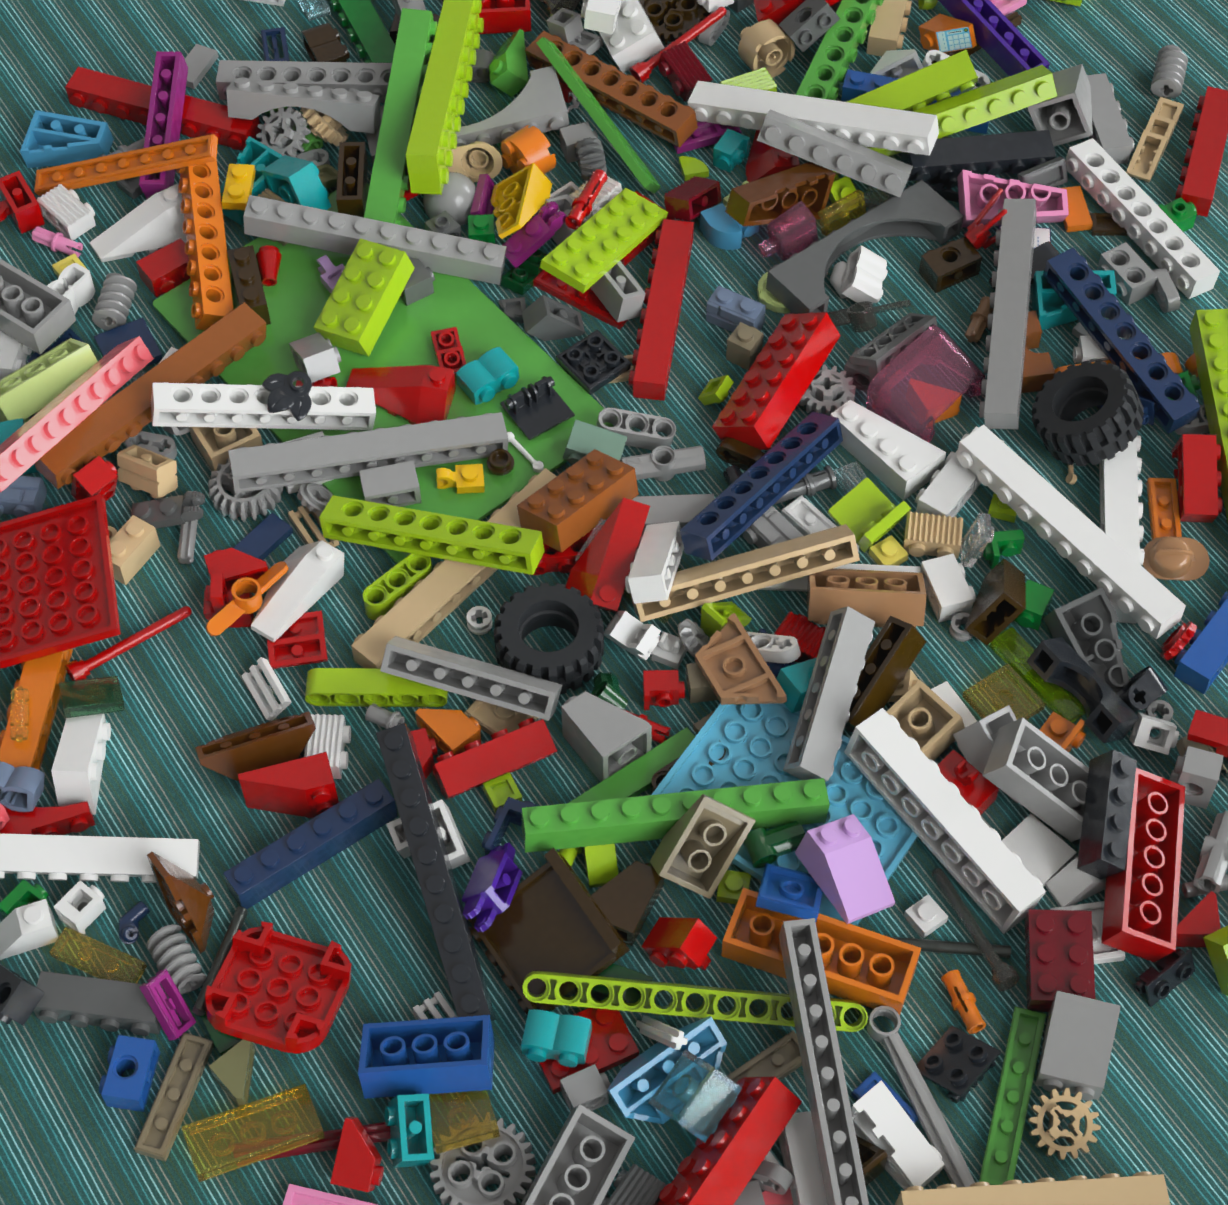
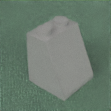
[1027,64,1093,147]
[561,691,652,782]
[1035,991,1121,1101]

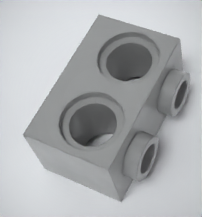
[1097,242,1158,305]

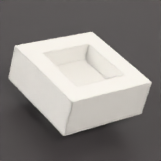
[904,894,948,938]

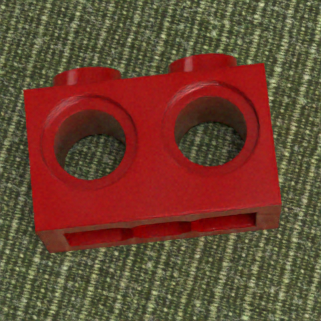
[71,456,118,502]

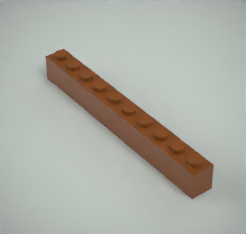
[35,302,266,489]

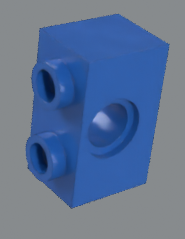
[99,1035,161,1112]

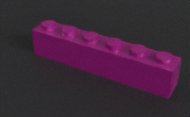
[139,51,188,199]

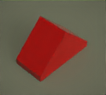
[1176,891,1221,947]

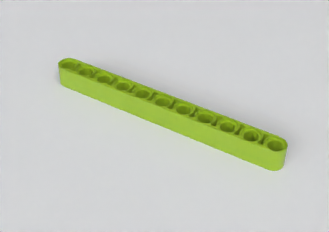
[522,971,868,1032]

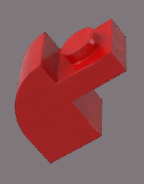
[203,573,254,628]

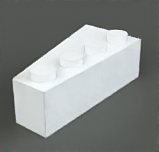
[830,400,946,501]

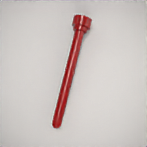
[629,7,727,83]
[65,606,192,685]

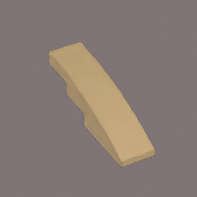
[1126,97,1184,183]

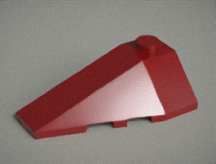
[745,130,800,182]
[346,365,456,425]
[565,497,650,614]

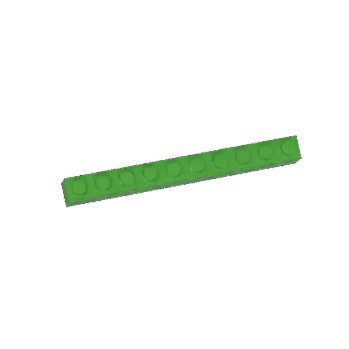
[364,8,438,225]
[522,778,830,853]

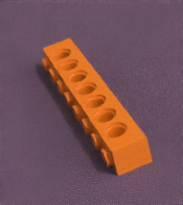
[176,158,234,330]

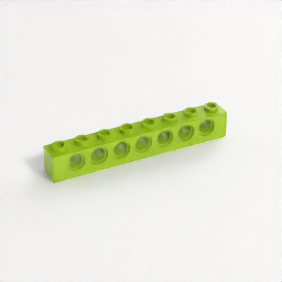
[319,495,544,575]

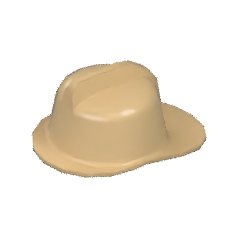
[448,141,502,183]

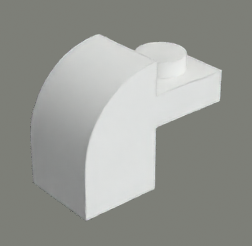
[604,611,661,661]

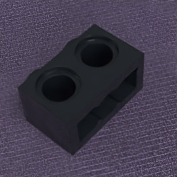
[0,964,44,1026]

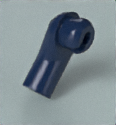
[119,901,150,944]

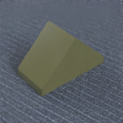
[209,1039,255,1110]

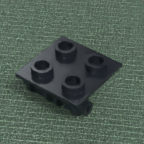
[500,376,575,440]
[916,1026,1001,1104]

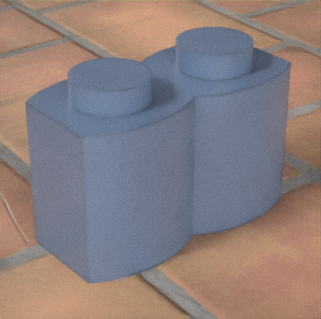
[0,761,45,812]

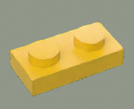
[222,164,256,210]

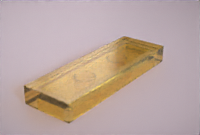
[49,927,147,983]

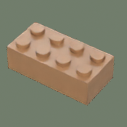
[806,568,927,627]

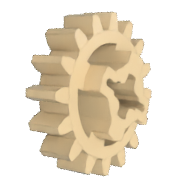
[300,107,349,147]
[1028,1088,1101,1160]

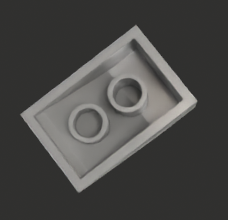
[953,705,1018,804]

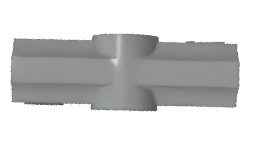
[621,446,706,481]
[1193,810,1228,894]

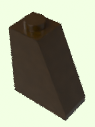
[965,558,1026,645]
[591,861,664,946]

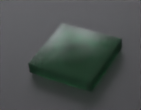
[59,676,124,718]

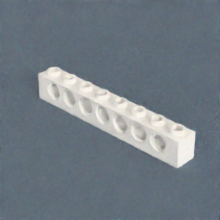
[1065,138,1220,299]
[151,382,376,430]

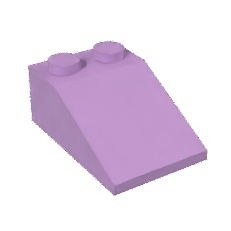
[795,814,895,924]

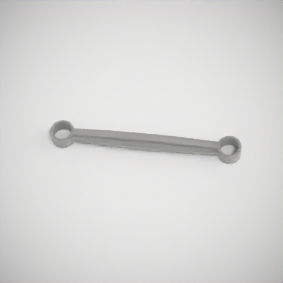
[867,1006,975,1187]

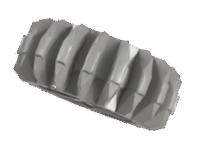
[208,458,284,522]

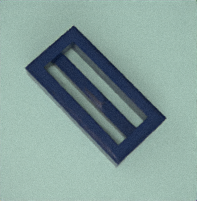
[261,27,290,61]

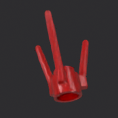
[964,188,1007,250]

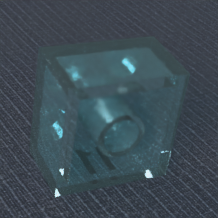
[649,1049,742,1143]

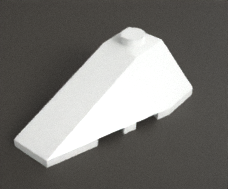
[90,184,187,262]

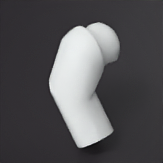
[830,261,847,298]

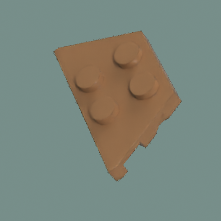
[695,613,787,705]

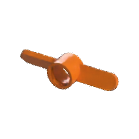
[206,561,289,636]

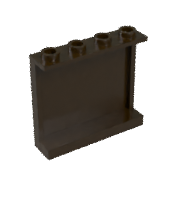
[468,848,630,1015]

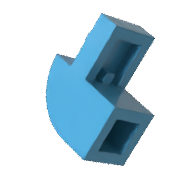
[699,203,759,250]

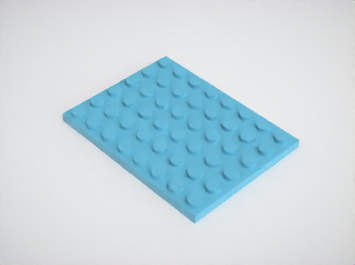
[652,703,918,926]

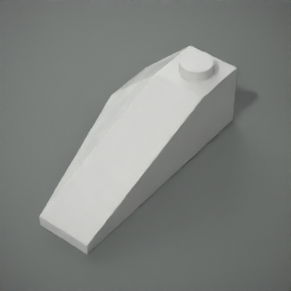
[251,540,344,642]

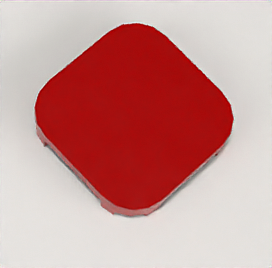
[205,921,352,1054]

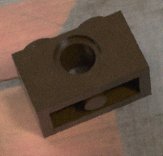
[919,237,982,293]

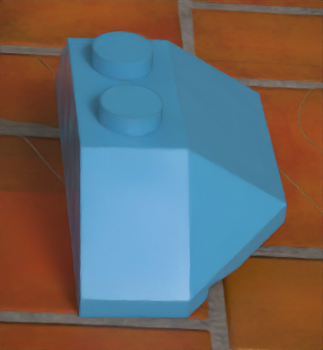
[607,1016,727,1124]

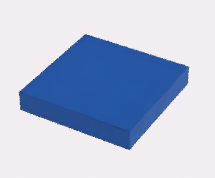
[755,863,823,922]

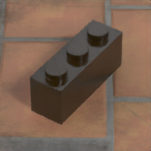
[336,142,368,218]
[227,245,271,325]

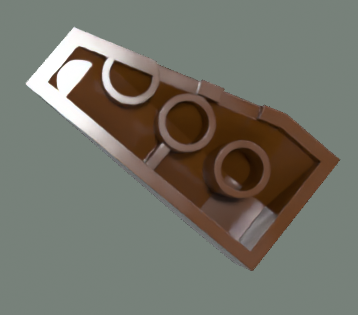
[147,852,215,954]

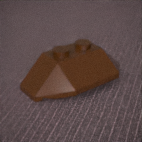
[195,711,316,781]

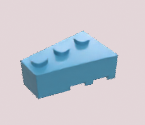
[20,110,114,168]

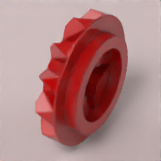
[1160,621,1197,660]

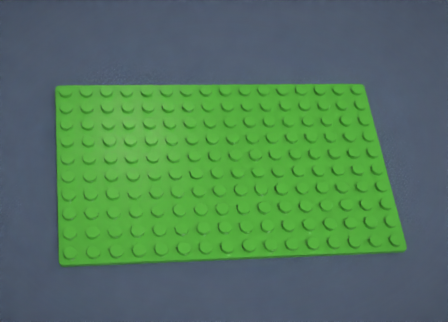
[153,183,614,564]

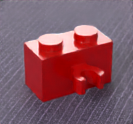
[0,171,45,234]
[938,749,999,815]
[641,917,717,971]

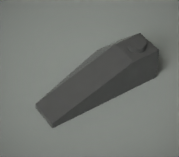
[1043,587,1129,693]

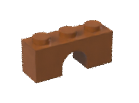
[1021,311,1055,393]

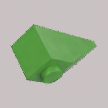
[489,29,529,97]

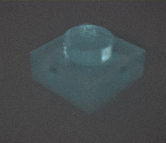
[298,0,331,22]

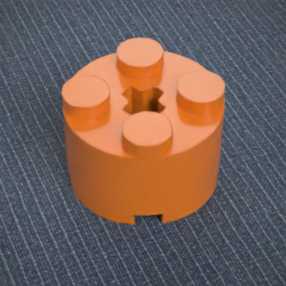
[501,125,556,174]

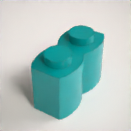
[456,347,520,405]
[521,1010,592,1067]

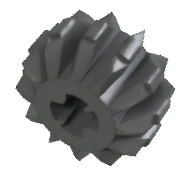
[575,137,607,181]

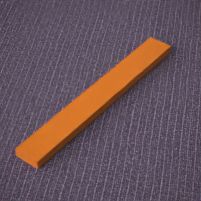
[34,134,218,196]

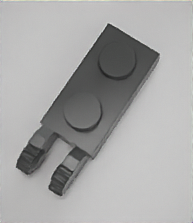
[131,491,205,529]

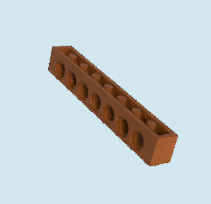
[525,31,698,148]

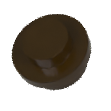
[487,449,514,475]

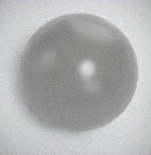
[423,172,476,226]

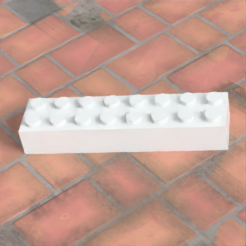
[844,708,1046,934]

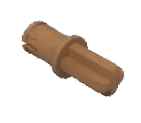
[965,296,994,343]

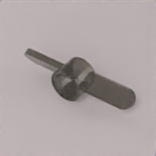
[828,300,911,332]

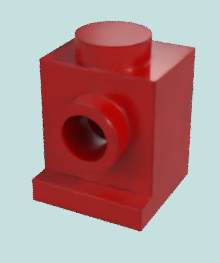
[643,670,685,710]

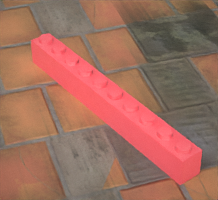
[0,336,154,492]

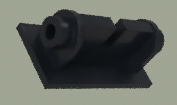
[1133,948,1195,1007]

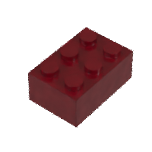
[1025,909,1096,1012]

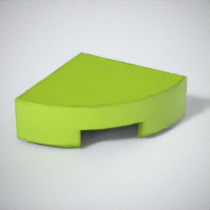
[679,156,709,181]

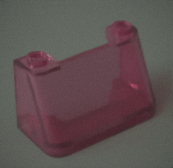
[866,325,985,442]

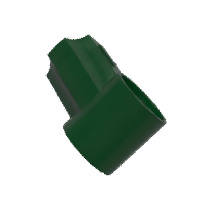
[591,672,628,710]
[743,821,805,869]

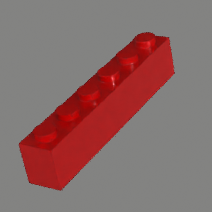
[1175,86,1228,217]

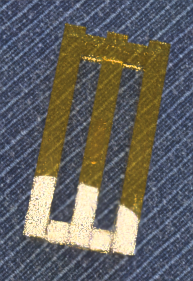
[818,190,866,236]

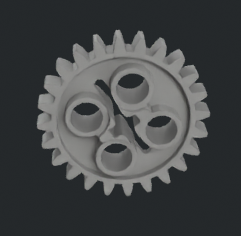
[430,1116,536,1205]

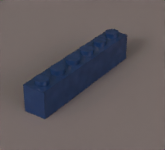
[223,778,398,909]

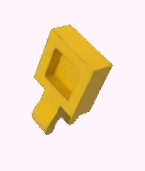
[436,464,485,494]

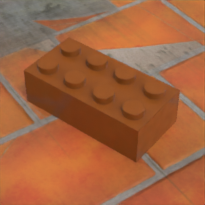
[517,449,639,552]

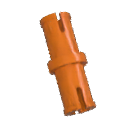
[941,970,986,1034]

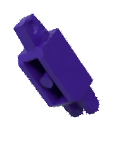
[461,842,523,932]

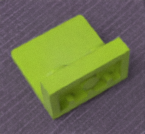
[828,478,911,553]

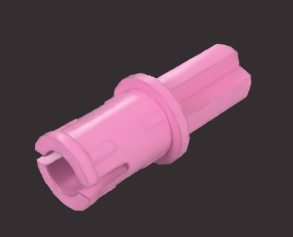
[32,227,83,257]

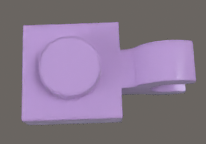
[317,255,345,293]

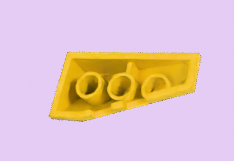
[491,163,552,239]

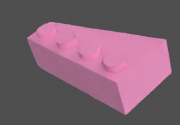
[957,170,1069,227]

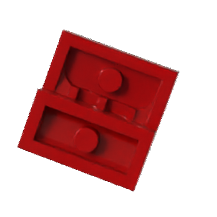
[267,610,328,669]

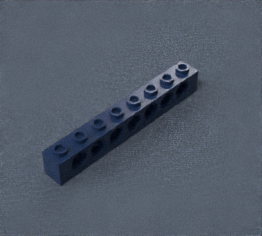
[1043,247,1201,434]
[680,412,843,561]

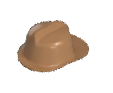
[1143,536,1210,581]

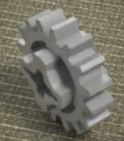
[256,107,311,158]
[799,365,856,416]

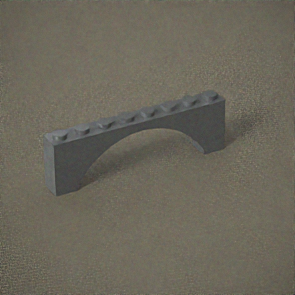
[766,180,964,314]

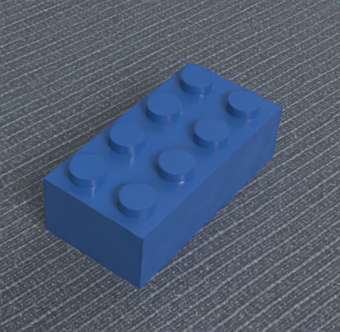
[358,1015,495,1099]

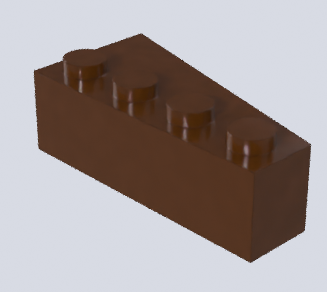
[725,162,836,227]

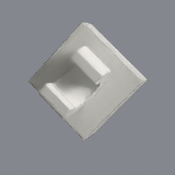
[651,631,687,670]

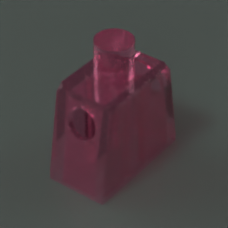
[758,201,818,262]

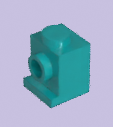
[713,129,750,173]

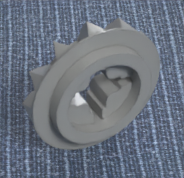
[297,483,333,517]
[678,619,709,657]

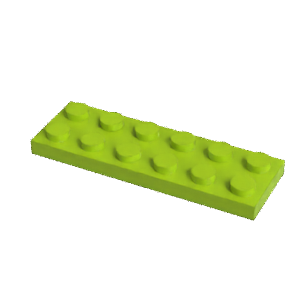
[540,188,668,293]

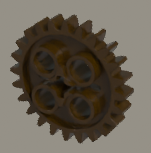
[639,0,711,45]

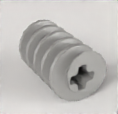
[1150,44,1188,99]
[92,273,137,331]
[147,924,207,995]

